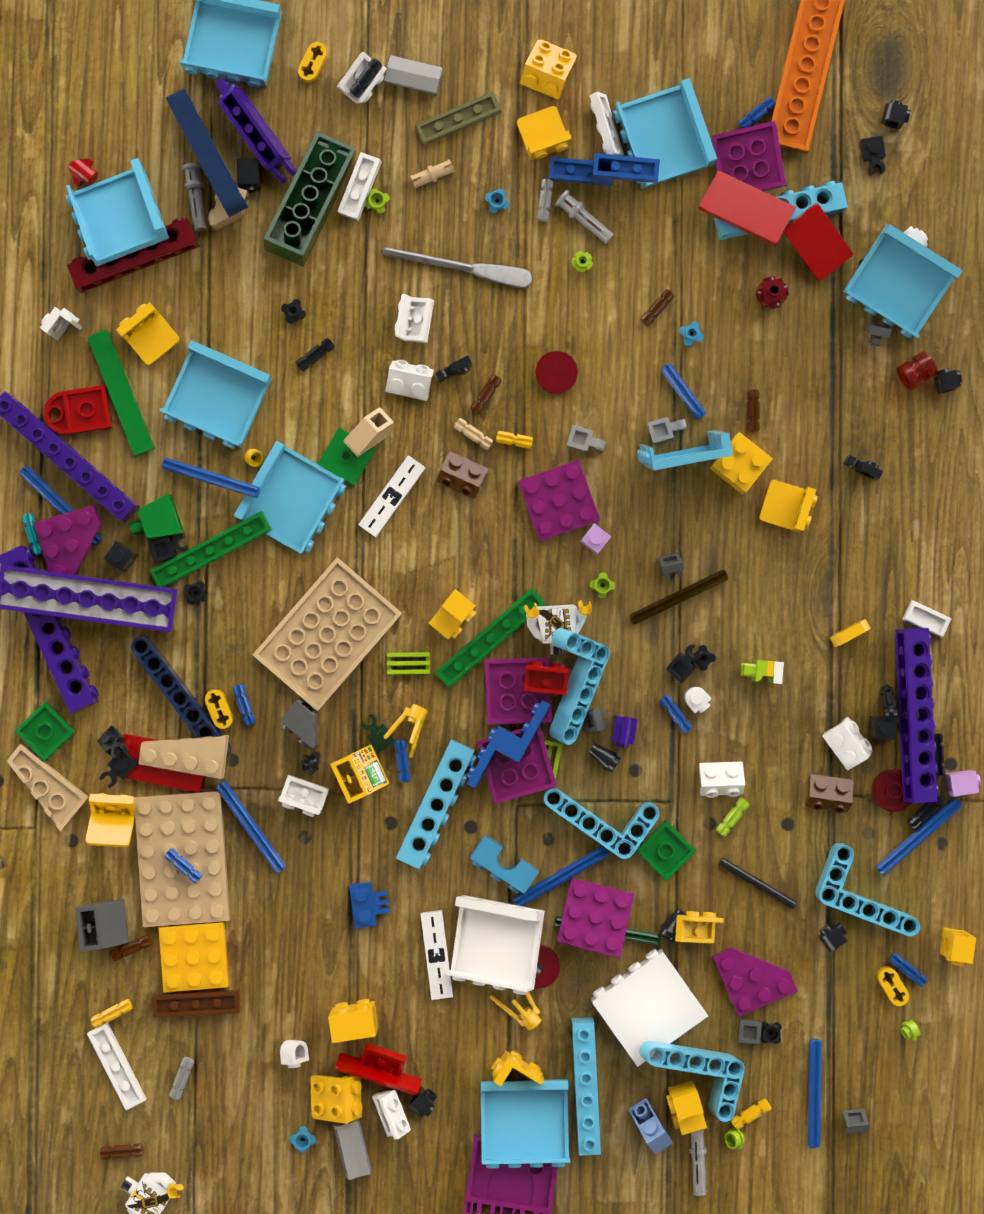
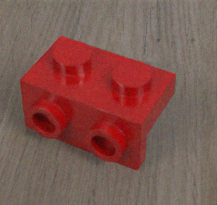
[523,661,570,695]

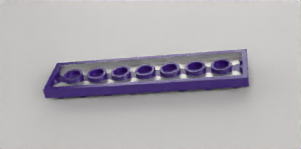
[0,565,177,633]

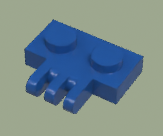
[349,881,390,928]

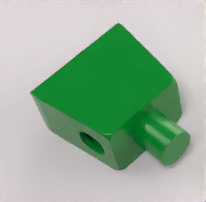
[129,494,185,540]

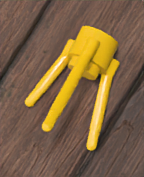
[384,704,428,758]
[490,992,542,1031]

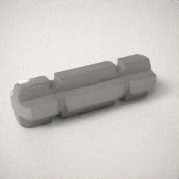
[537,179,553,222]
[169,1057,194,1100]

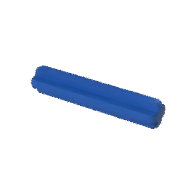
[661,363,706,420]

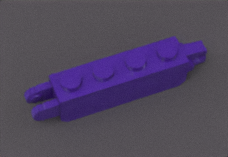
[215,78,297,184]

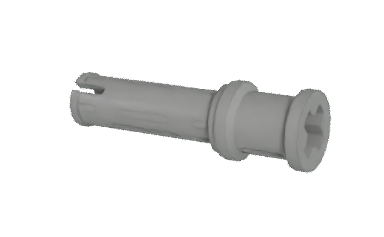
[182,163,207,231]
[555,190,614,244]

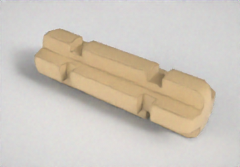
[454,418,493,450]

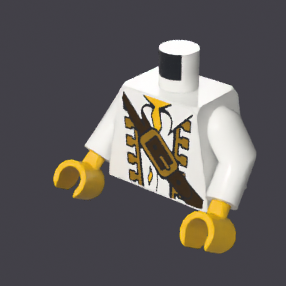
[524,600,592,655]
[120,1172,184,1214]

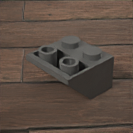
[280,699,320,749]
[75,899,129,952]

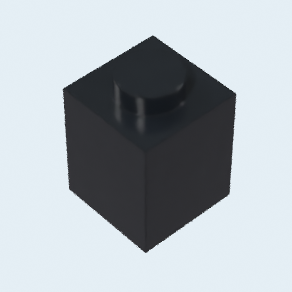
[237,158,262,193]
[103,541,138,572]
[868,716,897,740]

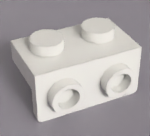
[337,52,387,104]
[395,294,434,343]
[40,307,82,341]
[385,360,434,401]
[822,717,873,771]
[699,762,745,798]
[278,775,329,817]
[372,1089,411,1140]

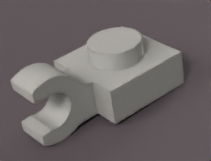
[647,417,687,444]
[567,425,606,452]

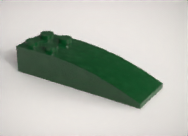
[263,131,356,267]

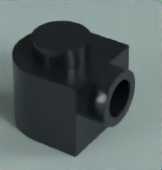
[881,100,911,130]
[933,368,962,394]
[818,922,848,952]
[407,1087,437,1118]

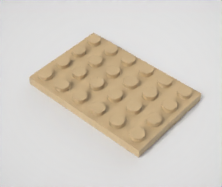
[253,557,403,711]
[134,791,230,927]

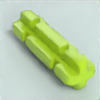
[716,798,750,837]

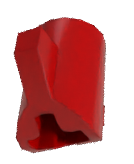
[68,158,99,187]

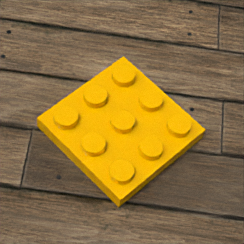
[159,921,230,992]

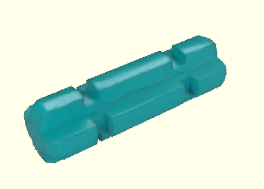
[21,513,43,555]

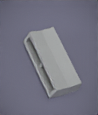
[384,55,442,95]
[333,1119,372,1180]

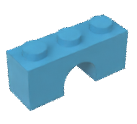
[470,834,539,894]

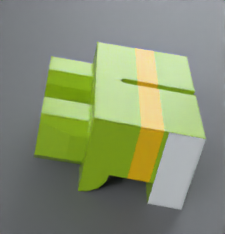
[740,660,784,684]

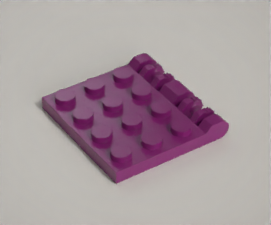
[463,1134,558,1214]

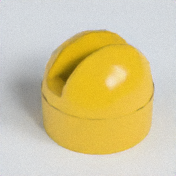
[244,449,263,467]

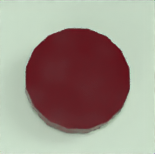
[535,351,578,394]
[872,769,912,812]
[534,944,560,989]

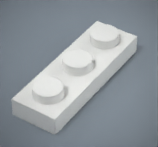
[590,92,624,156]
[337,152,382,221]

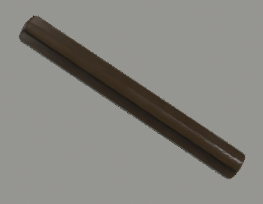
[629,570,729,624]

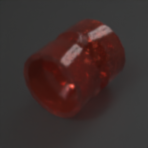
[896,351,938,391]

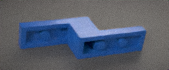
[548,153,660,186]
[466,701,551,788]

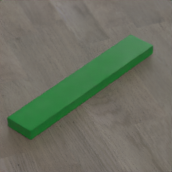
[87,329,155,457]
[149,511,273,588]
[435,588,546,688]

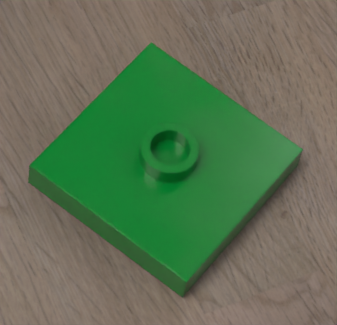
[317,427,376,486]
[14,701,77,762]
[636,820,696,881]

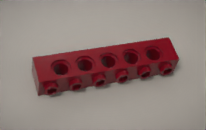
[67,217,200,293]

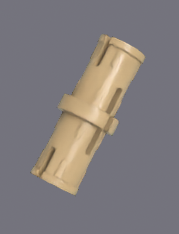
[410,159,455,189]

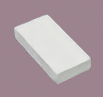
[902,600,952,638]

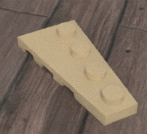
[139,735,229,779]
[7,744,89,832]

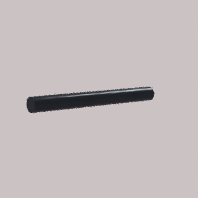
[718,857,797,909]

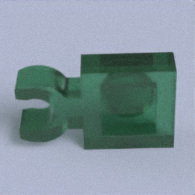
[360,714,396,754]

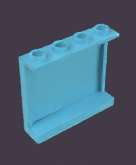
[179,0,282,88]
[613,78,717,189]
[66,158,169,266]
[843,224,963,339]
[159,340,273,449]
[637,430,733,470]
[234,441,347,555]
[480,1079,570,1168]

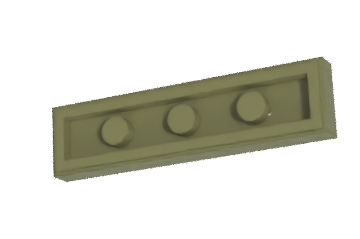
[415,91,502,146]

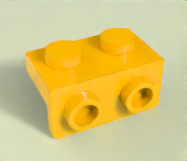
[675,911,724,943]

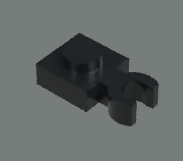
[860,135,886,176]
[436,355,472,382]
[843,455,883,481]
[148,534,189,564]
[666,644,704,683]
[97,725,129,761]
[99,750,139,788]

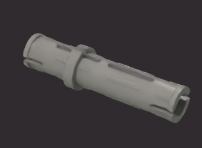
[689,1129,707,1196]

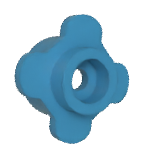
[485,189,509,213]
[679,321,704,346]
[290,1126,316,1153]

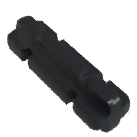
[349,58,382,98]
[296,338,334,371]
[880,684,898,720]
[934,733,945,776]
[908,794,944,830]

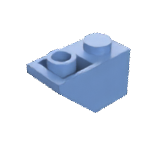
[628,1098,673,1154]

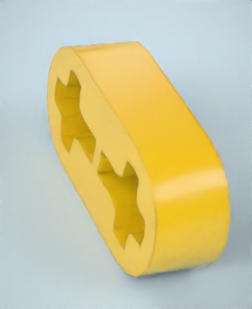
[298,42,328,84]
[830,619,870,647]
[205,689,234,729]
[876,966,909,1006]

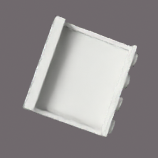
[445,895,545,995]
[591,948,708,1067]

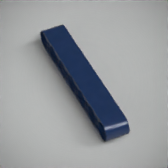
[166,88,248,218]
[131,637,231,758]

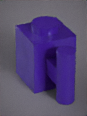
[611,715,638,748]

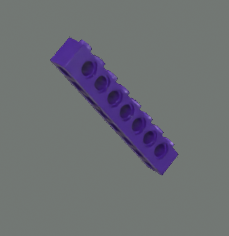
[0,391,140,523]
[0,546,99,713]
[895,628,939,803]

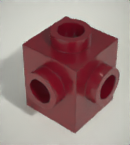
[756,276,789,309]

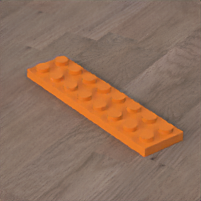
[771,0,845,154]

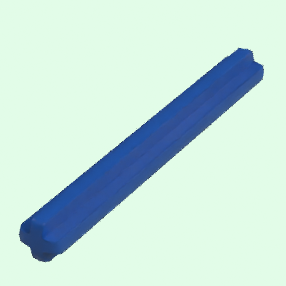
[162,458,261,498]
[19,466,102,546]
[216,781,286,873]
[876,798,963,875]
[513,846,609,907]
[808,1039,822,1148]

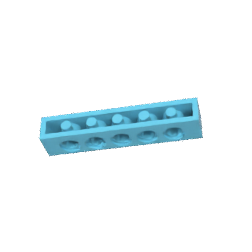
[714,181,848,240]
[396,739,476,869]
[571,1017,601,1156]

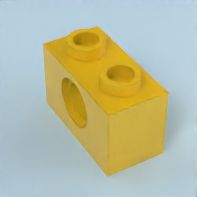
[939,927,976,966]

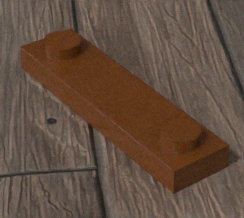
[152,989,241,1018]

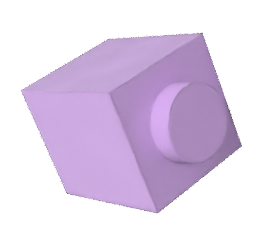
[580,523,611,555]
[945,770,981,797]

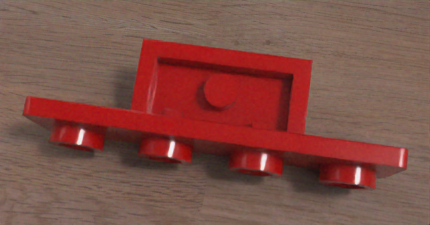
[335,1043,422,1096]

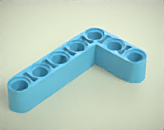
[549,628,610,745]
[543,787,659,859]
[815,843,920,936]
[639,1041,745,1122]

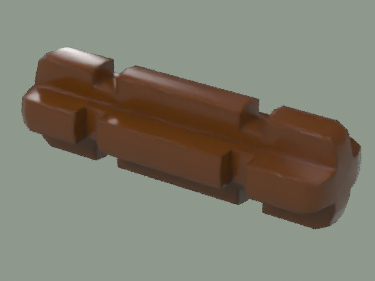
[640,289,675,327]
[471,374,502,414]
[747,389,760,432]
[110,935,153,961]
[100,1143,144,1160]

